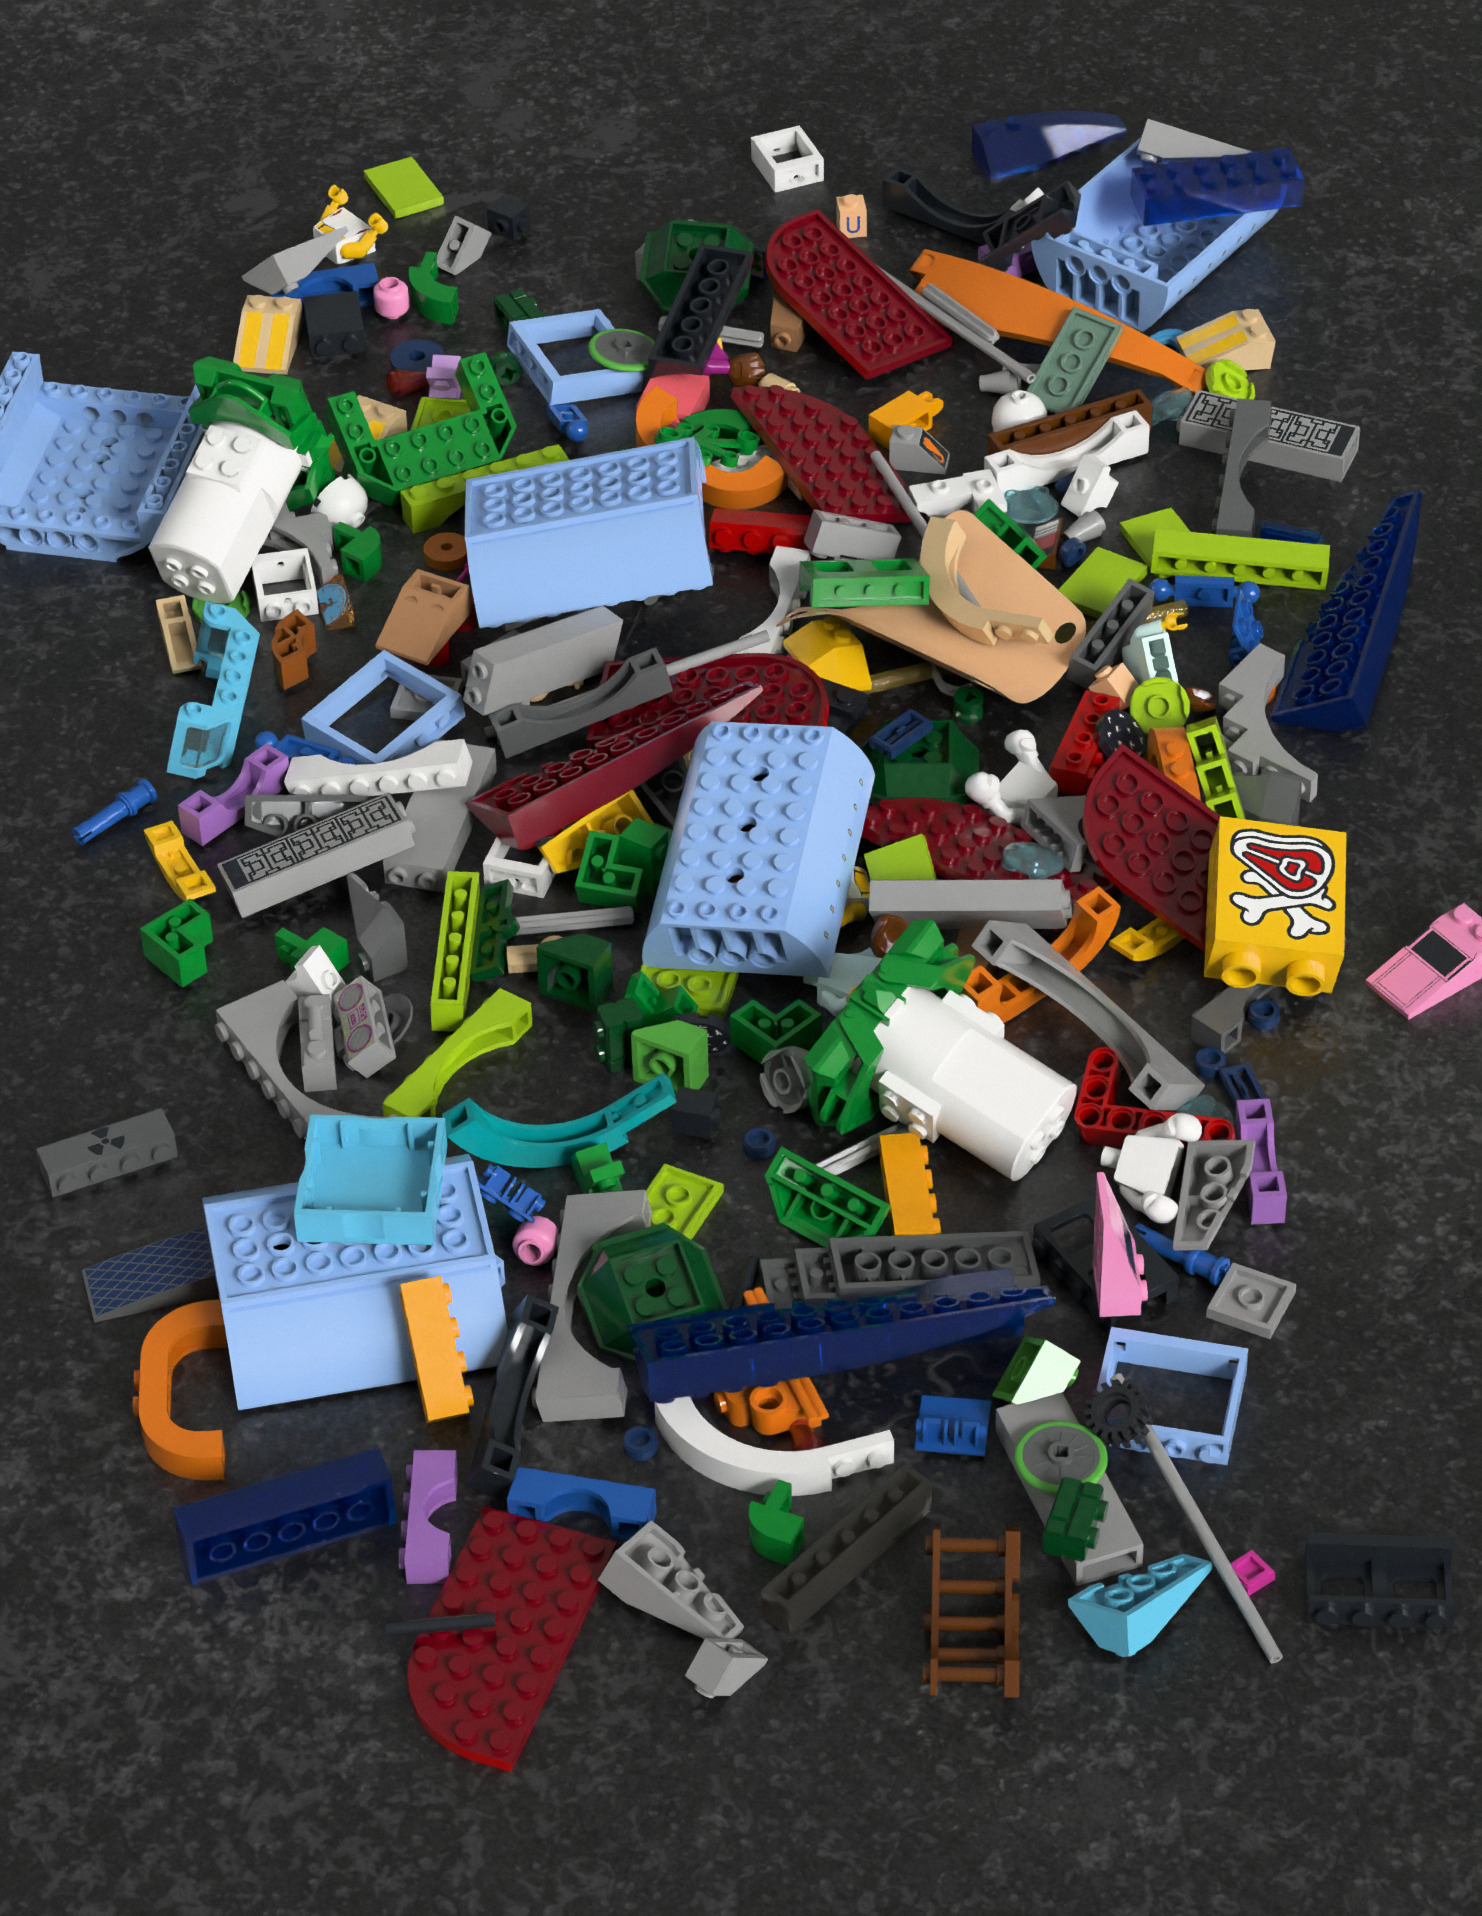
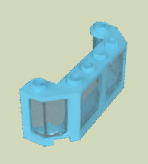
[166,602,260,779]

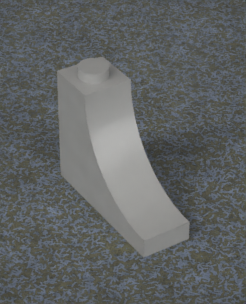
[1021,795,1087,872]

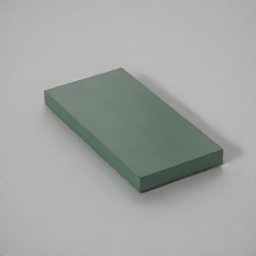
[1026,307,1124,415]

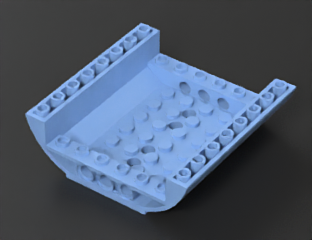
[0,352,204,562]
[465,437,713,628]
[202,1154,508,1410]

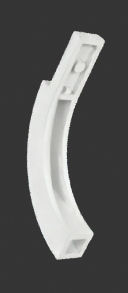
[654,1392,894,1496]

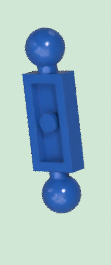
[546,402,588,442]
[1148,575,1260,607]
[255,731,357,765]

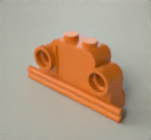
[701,1287,829,1435]

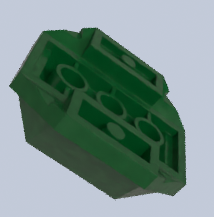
[640,220,754,316]
[859,720,979,805]
[576,1223,728,1369]

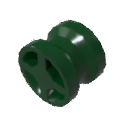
[489,350,522,386]
[953,687,983,724]

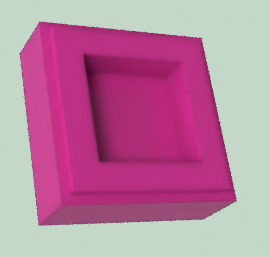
[1230,1550,1275,1596]

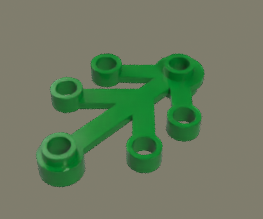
[654,422,760,468]

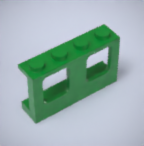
[799,558,930,607]

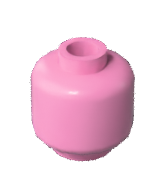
[373,277,409,319]
[512,1216,559,1266]

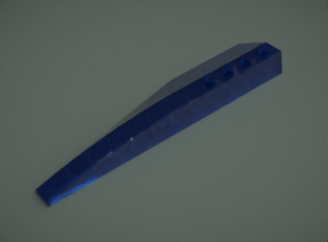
[1270,490,1422,732]
[627,1286,1056,1404]

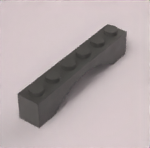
[1211,398,1272,538]
[488,647,673,758]
[1190,936,1346,1053]

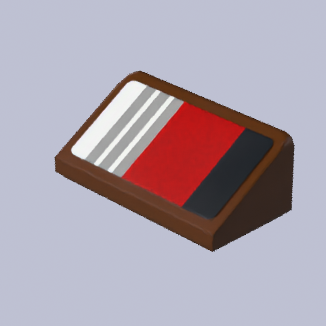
[1032,518,1063,570]

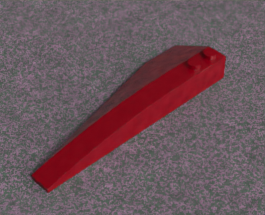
[465,681,764,850]

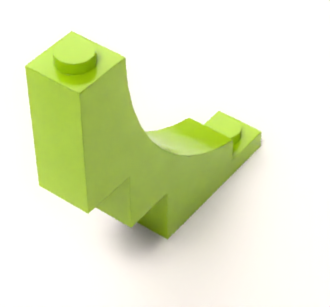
[1186,716,1246,820]

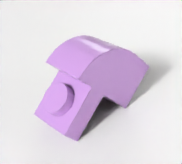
[426,355,461,399]

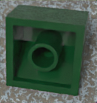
[536,933,613,1013]

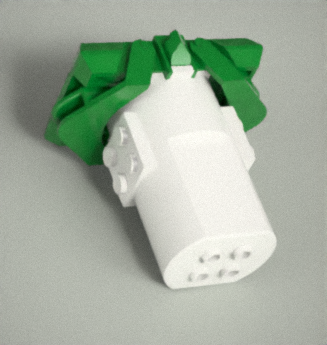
[148,356,336,604]
[804,919,1077,1181]

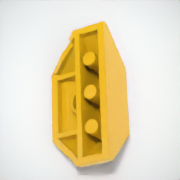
[783,616,872,691]

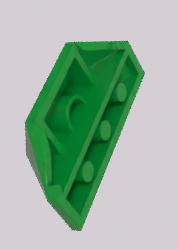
[765,1146,892,1247]

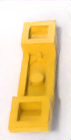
[143,821,216,901]
[1109,918,1185,961]

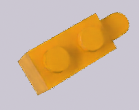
[869,391,943,449]

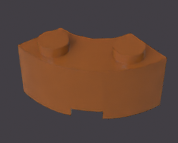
[271,609,317,690]

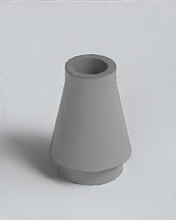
[979,369,1021,395]
[1061,510,1106,543]

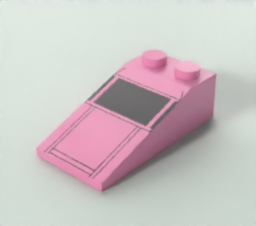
[1365,903,1482,1020]
[1093,1172,1148,1317]

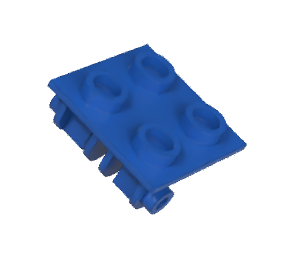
[1228,588,1263,667]
[476,1164,546,1223]
[915,1395,991,1456]

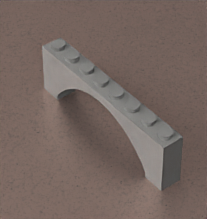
[971,920,1205,1111]
[214,980,397,1140]
[531,1190,652,1422]

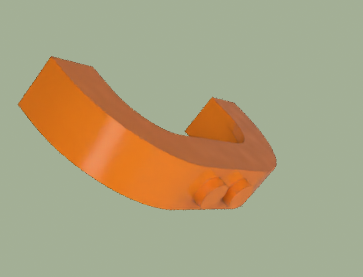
[635,385,788,510]
[1146,726,1201,801]
[961,886,1121,1023]
[133,1300,227,1481]

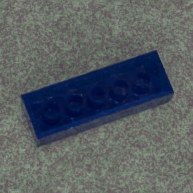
[1130,148,1305,226]
[173,1447,397,1585]

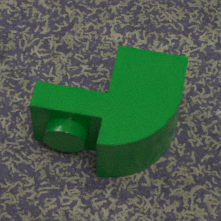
[333,521,383,583]
[274,927,349,973]
[624,971,699,1028]
[570,1142,625,1194]
[749,1479,805,1566]

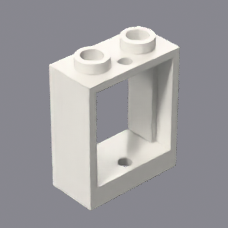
[751,125,824,193]
[251,548,319,622]
[483,826,565,898]

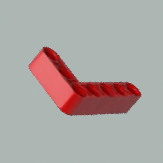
[1074,1047,1236,1157]

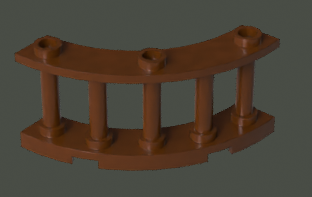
[923,1523,1020,1698]

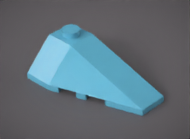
[1068,1554,1213,1657]

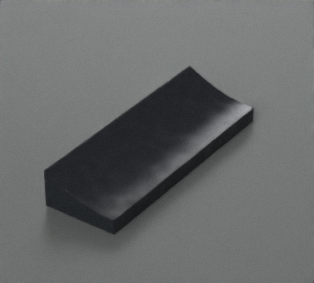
[648,244,754,378]

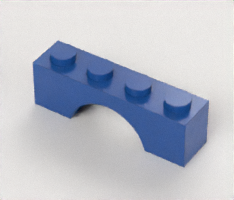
[269,263,379,311]
[507,1467,657,1541]

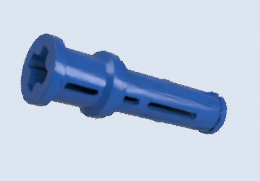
[71,778,157,845]
[1135,1223,1230,1286]

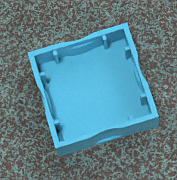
[294,1114,448,1245]

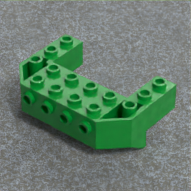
[324,352,517,507]

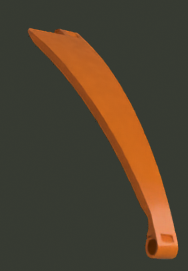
[908,249,1209,399]

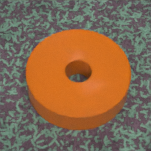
[424,532,468,571]

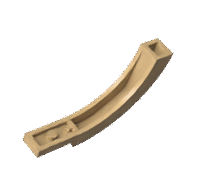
[920,516,1054,646]

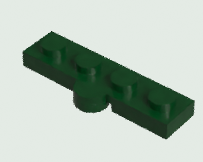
[470,879,520,983]

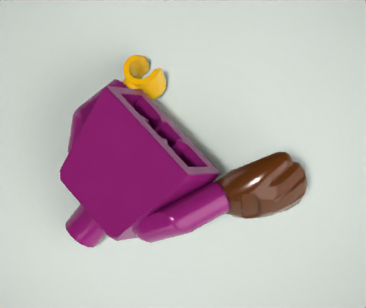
[702,337,765,387]

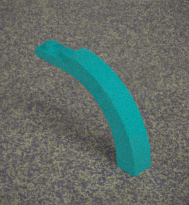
[442,1072,677,1168]

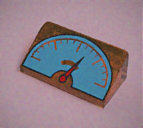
[316,574,355,631]

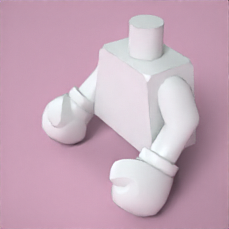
[965,730,1058,826]
[1101,1113,1202,1224]

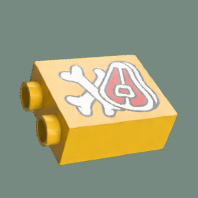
[1204,816,1346,996]

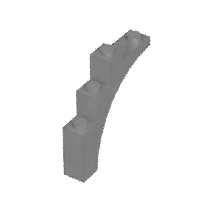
[263,501,338,589]
[1218,643,1318,802]

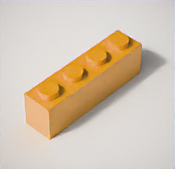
[879,1133,941,1236]
[398,1276,474,1423]

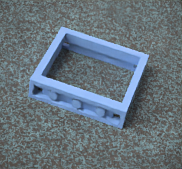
[507,309,646,406]
[301,650,466,765]
[1089,1327,1248,1465]

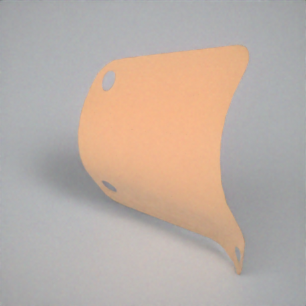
[776,510,1086,703]

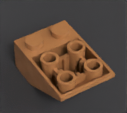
[375,569,471,665]

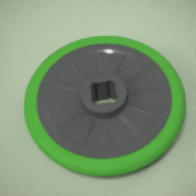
[588,329,655,372]
[1014,1421,1108,1495]

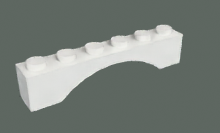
[984,410,1150,498]
[734,546,810,655]
[284,739,473,796]

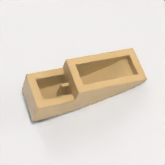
[156,595,202,674]

